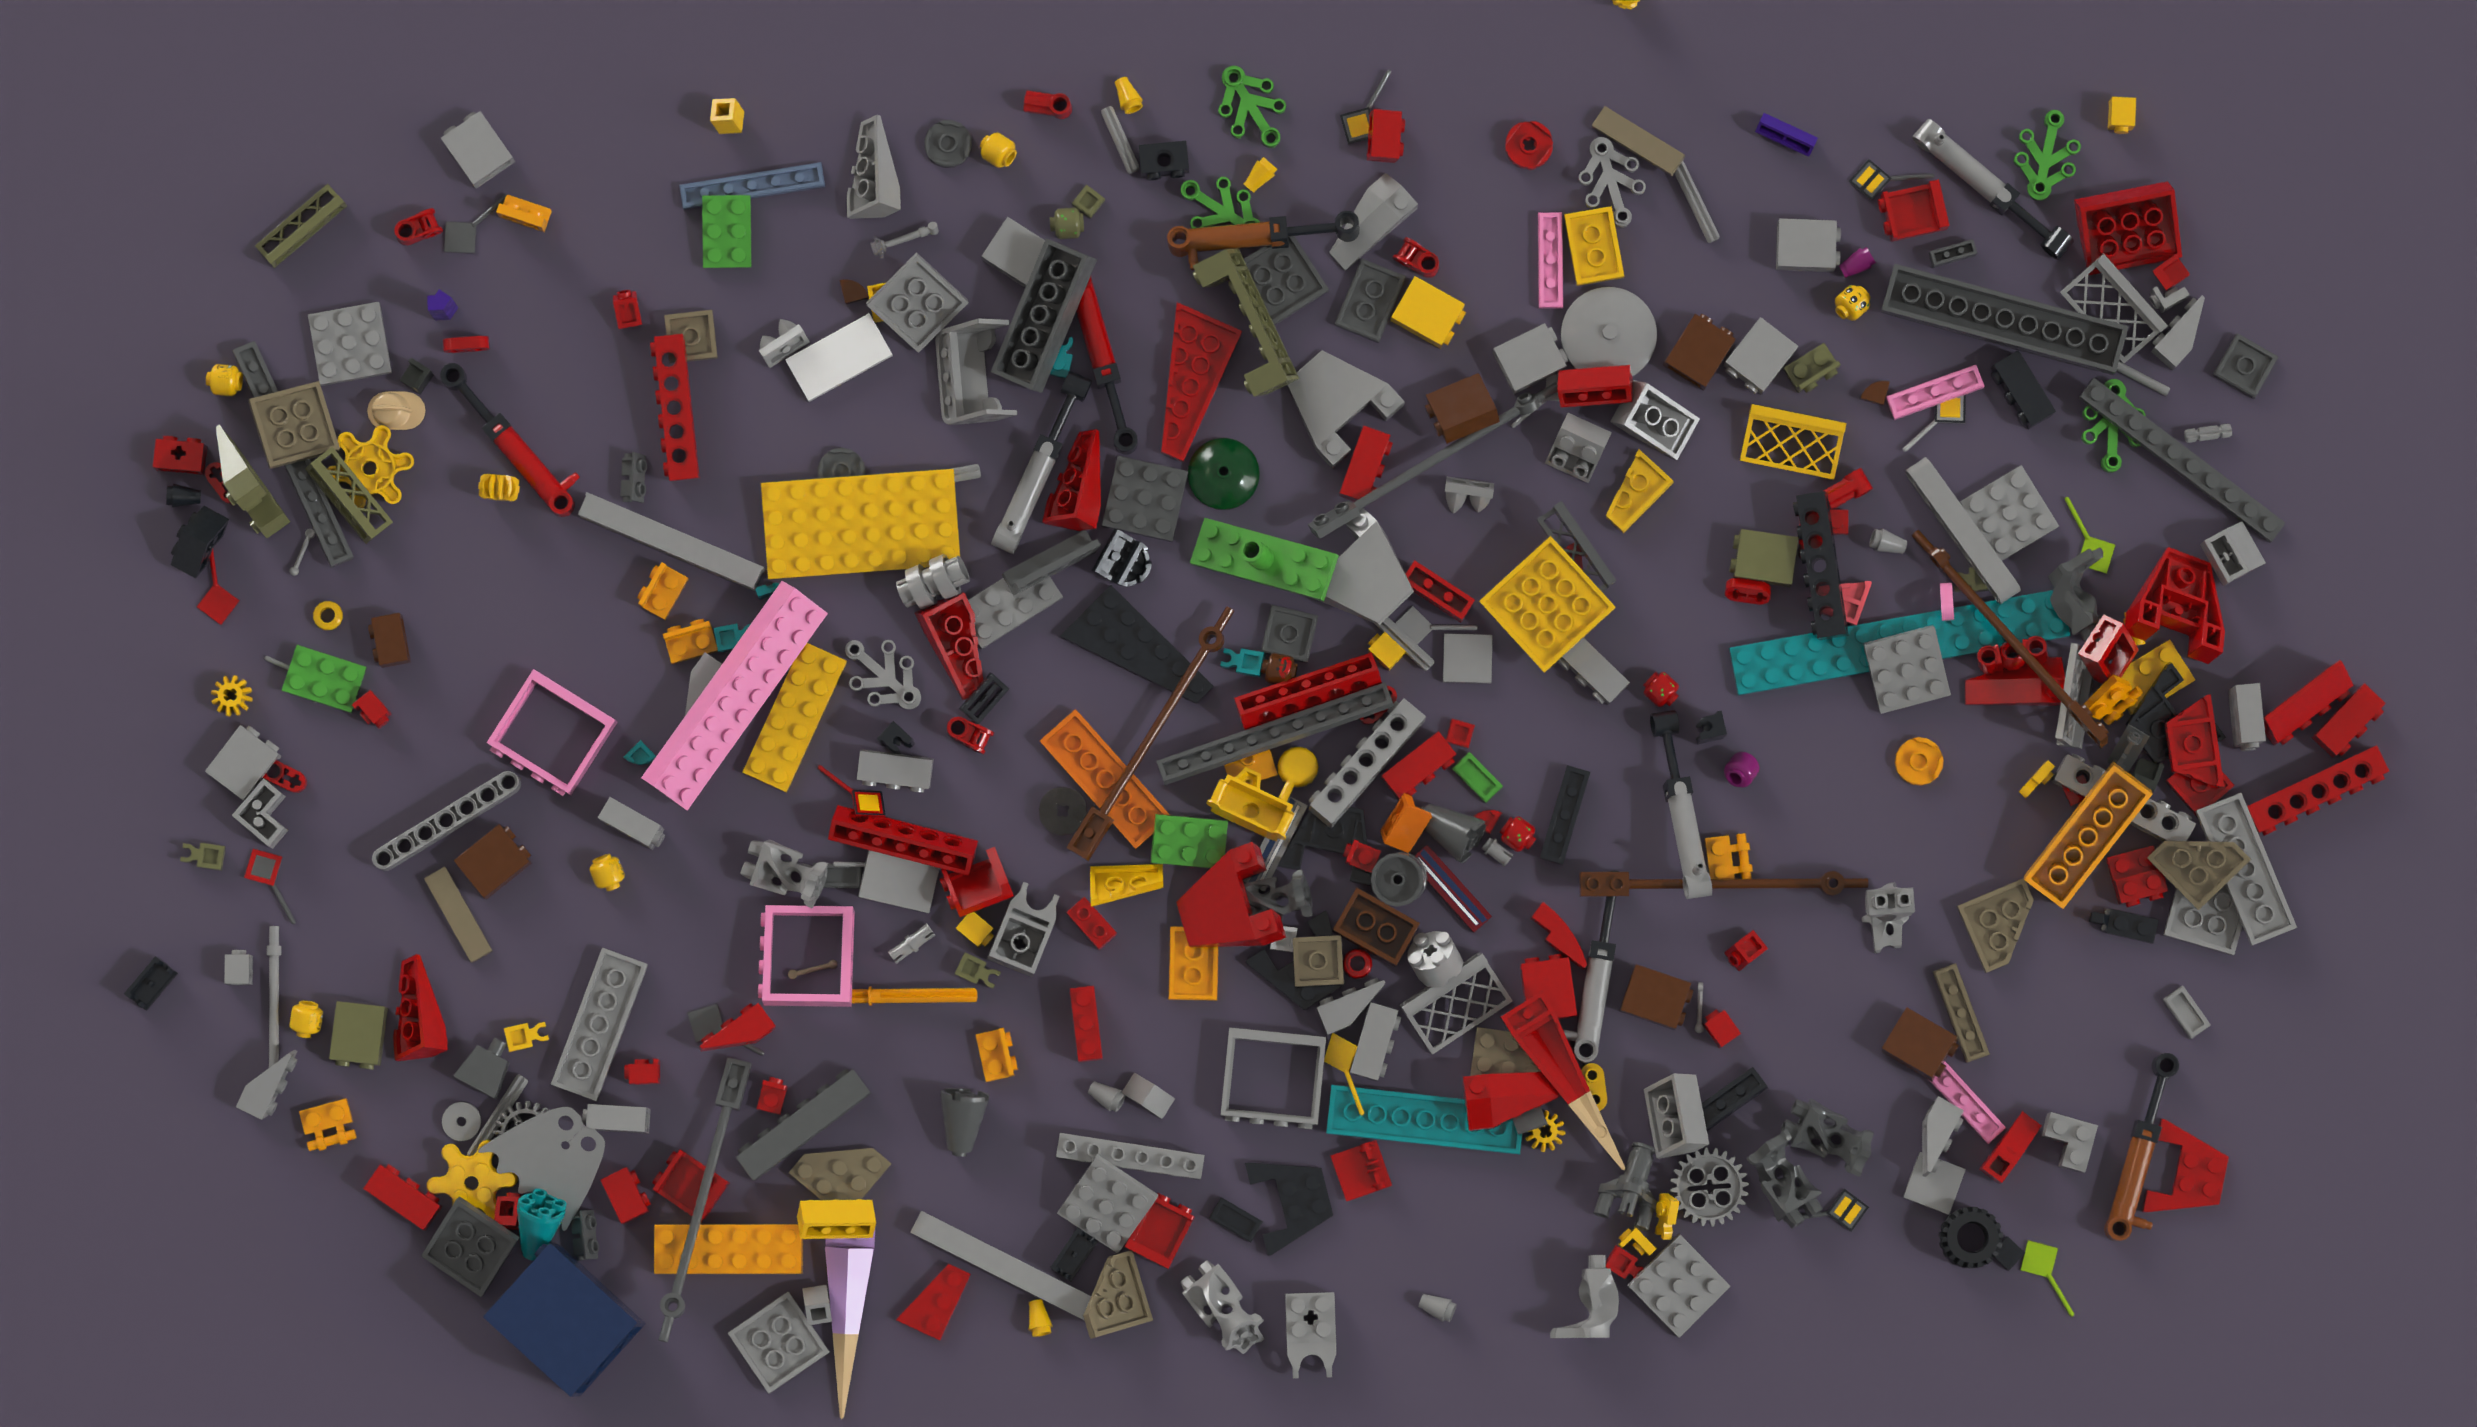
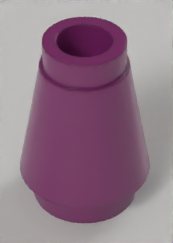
[1839,247,1876,278]

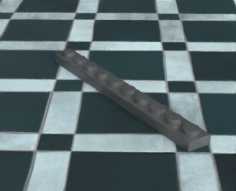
[232,341,354,568]
[2078,378,2285,543]
[1157,683,1394,785]

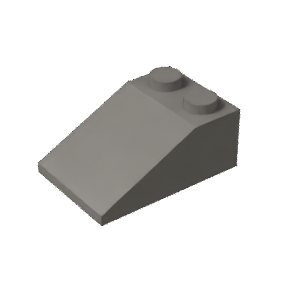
[1610,380,1700,460]

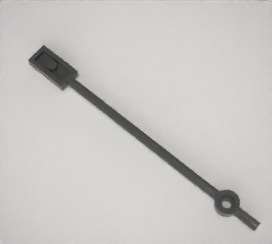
[1308,382,1558,539]
[658,1057,752,1343]

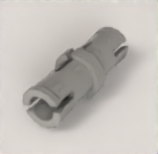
[888,923,936,964]

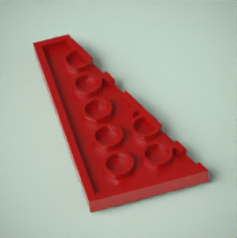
[1161,302,1242,462]

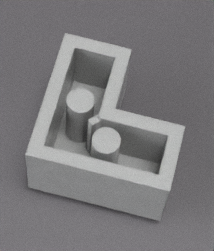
[232,778,289,849]
[2041,1112,2098,1173]

